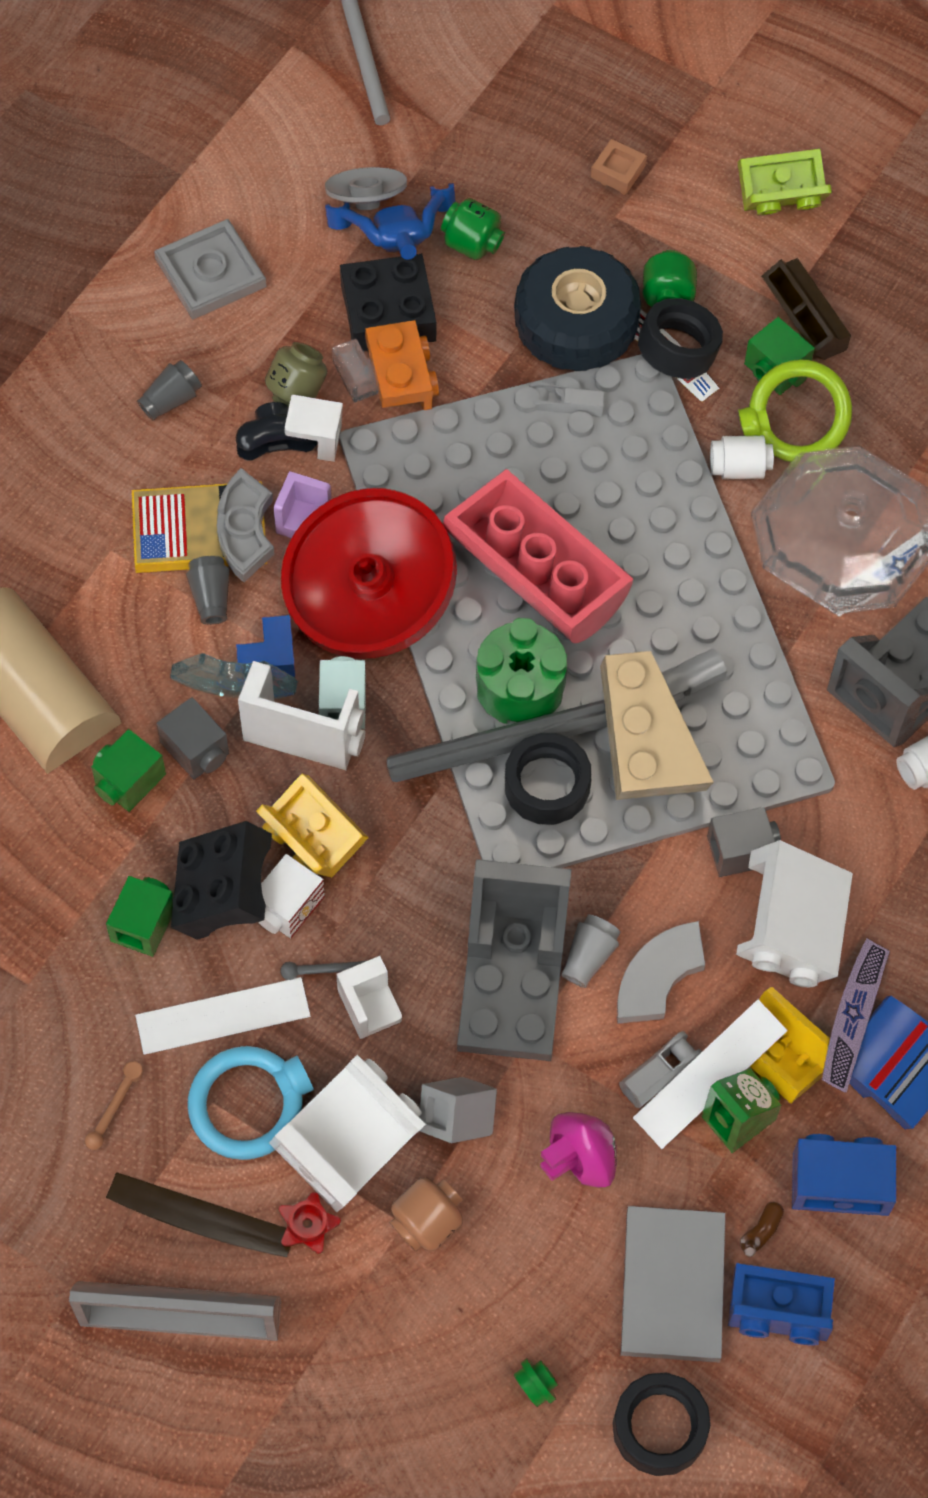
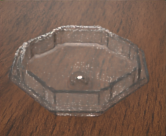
[751,445,928,614]

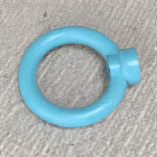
[188,1046,314,1160]

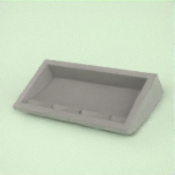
[69,1281,282,1341]

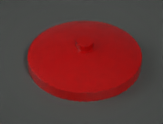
[281,488,457,659]

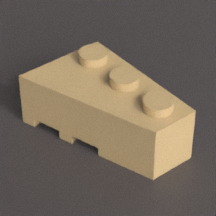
[600,651,714,800]

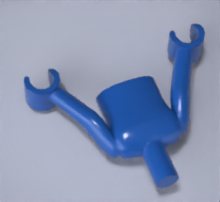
[325,183,456,260]

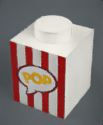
[258,854,325,939]

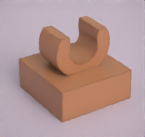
[591,139,647,195]

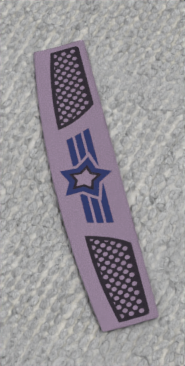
[822,938,890,1093]

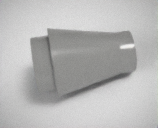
[561,914,621,988]

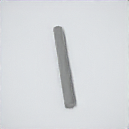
[341,0,390,125]

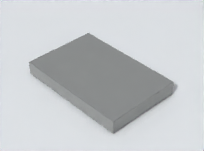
[620,1206,725,1363]

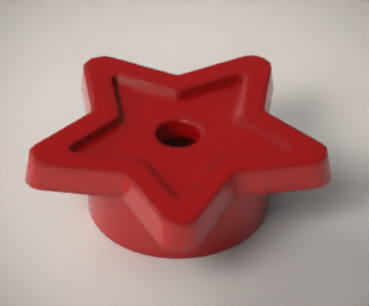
[278,1192,341,1254]

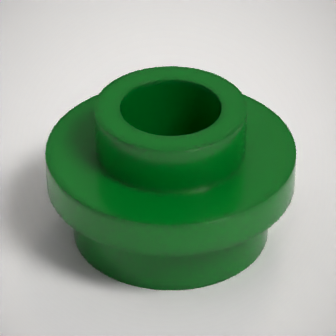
[514,1358,559,1407]

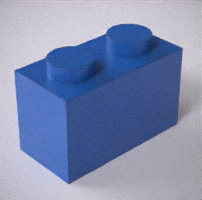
[792,1134,896,1216]

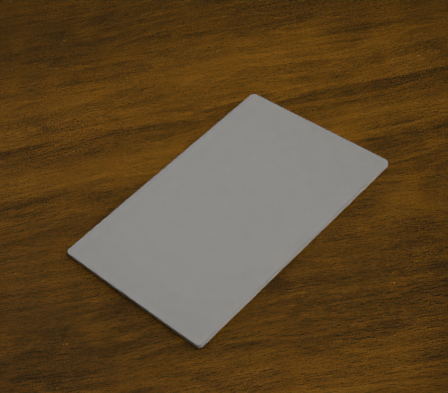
[339,354,835,868]

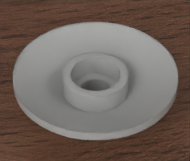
[325,167,407,210]

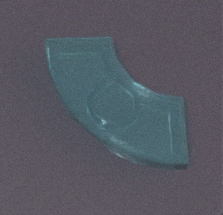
[170,653,298,699]

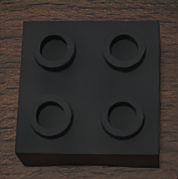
[340,253,437,353]
[171,821,272,940]

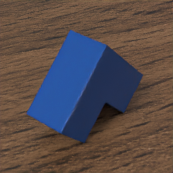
[236,615,295,682]

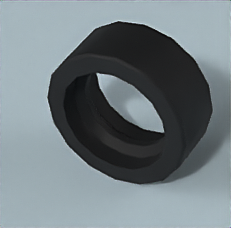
[638,298,723,379]
[505,733,591,825]
[612,1372,711,1476]

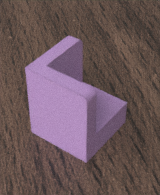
[274,471,331,538]

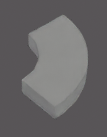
[217,468,274,582]
[617,921,705,1024]

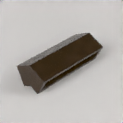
[761,258,851,360]

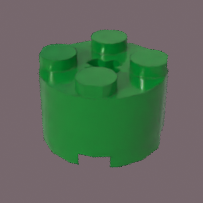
[476,618,567,724]

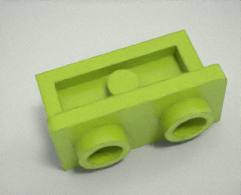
[737,149,832,215]

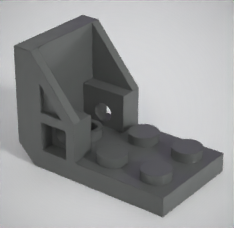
[827,597,928,747]
[457,859,571,1061]

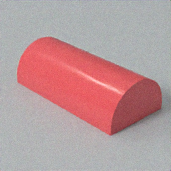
[443,469,633,643]

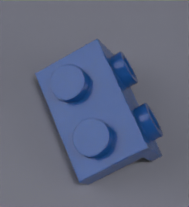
[728,1263,835,1346]

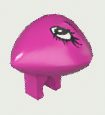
[540,1112,617,1188]

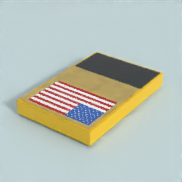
[132,481,267,573]

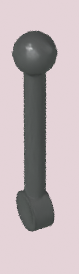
[280,961,366,980]

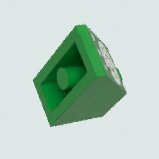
[702,1068,782,1153]

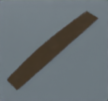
[106,1172,291,1257]

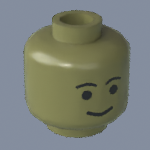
[264,342,328,408]

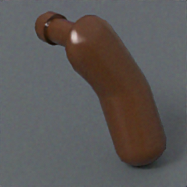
[740,1202,784,1257]

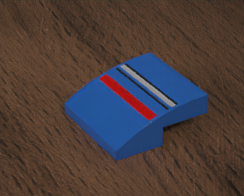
[849,996,928,1130]

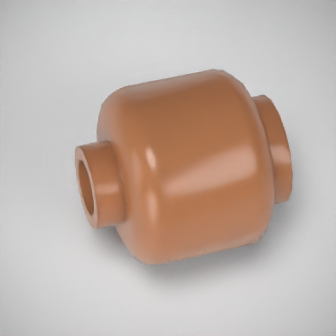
[389,1178,463,1252]

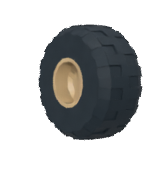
[514,246,641,371]

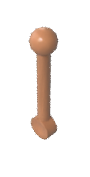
[85,1061,143,1151]

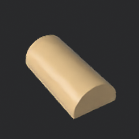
[0,587,121,774]

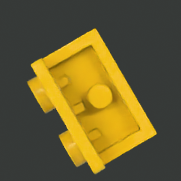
[256,773,369,878]
[750,987,830,1104]

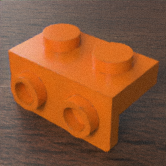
[365,320,439,410]

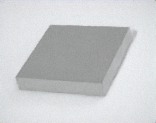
[154,219,267,320]

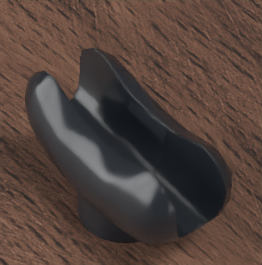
[235,402,318,461]

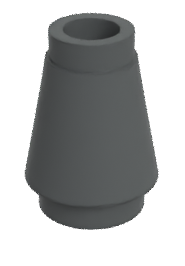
[137,360,202,421]
[186,556,230,625]

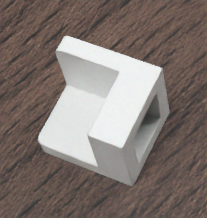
[285,395,343,462]
[336,956,402,1039]

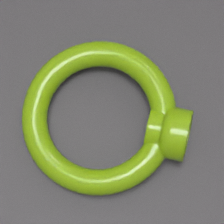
[738,359,852,463]

